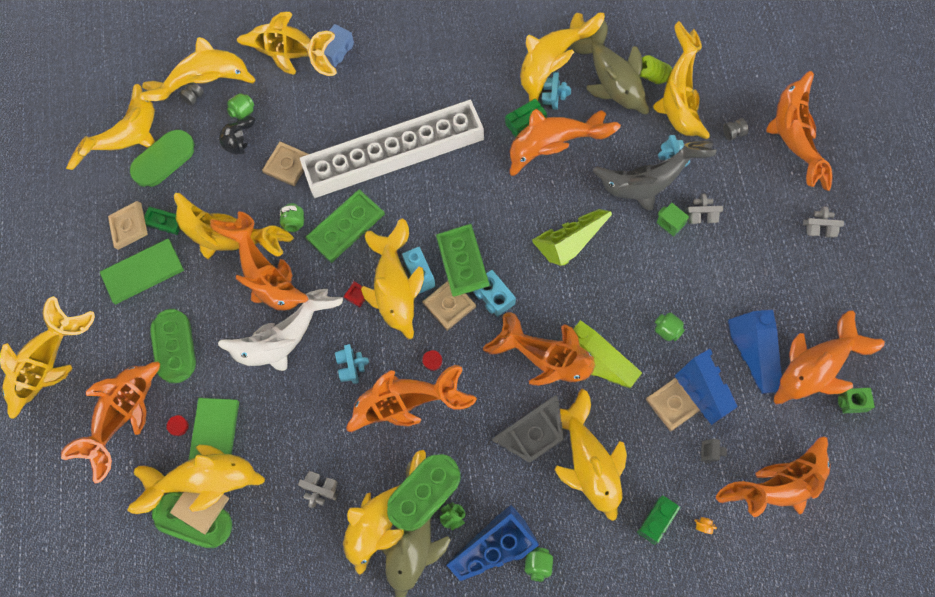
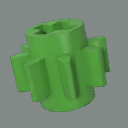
[440,502,465,530]

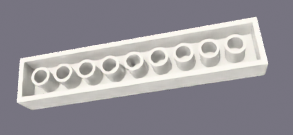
[300,100,484,198]

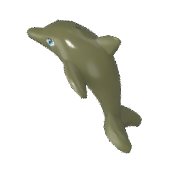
[570,19,649,114]
[382,460,451,597]

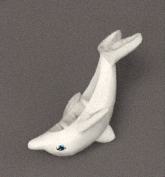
[218,289,343,371]

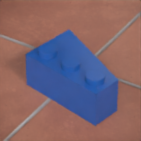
[674,349,738,425]

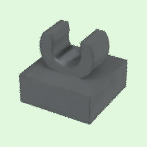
[701,438,727,463]

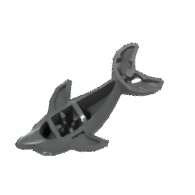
[593,141,717,210]

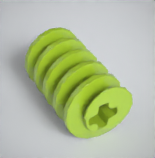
[640,55,672,84]

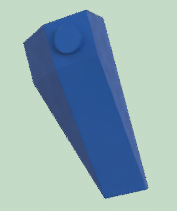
[728,310,782,394]
[447,505,539,581]

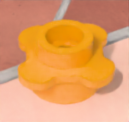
[694,517,717,534]

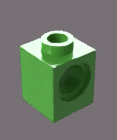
[657,203,689,237]
[838,388,875,413]

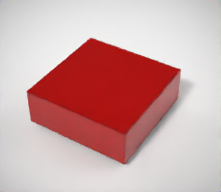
[343,281,365,308]

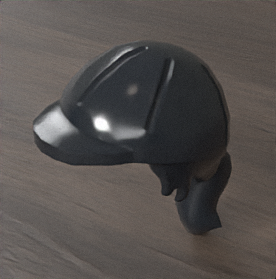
[219,116,255,154]

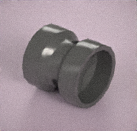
[179,82,204,106]
[723,118,748,141]

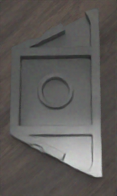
[492,395,564,463]

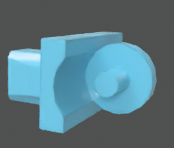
[542,72,571,110]
[658,135,690,167]
[335,344,369,384]

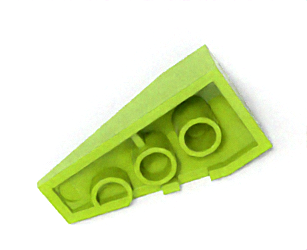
[532,209,612,266]
[574,320,642,388]

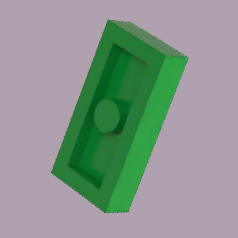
[144,207,180,235]

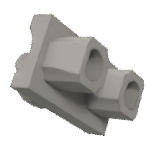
[685,193,723,224]
[803,206,844,238]
[298,471,338,508]

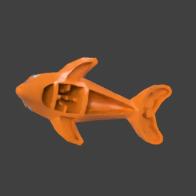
[766,71,832,191]
[510,109,621,176]
[210,211,309,310]
[773,310,885,404]
[483,312,595,386]
[61,362,160,483]
[346,365,477,432]
[716,437,831,517]

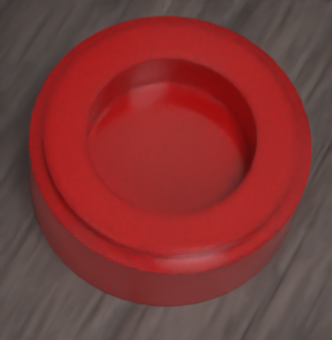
[423,350,442,371]
[167,415,189,436]

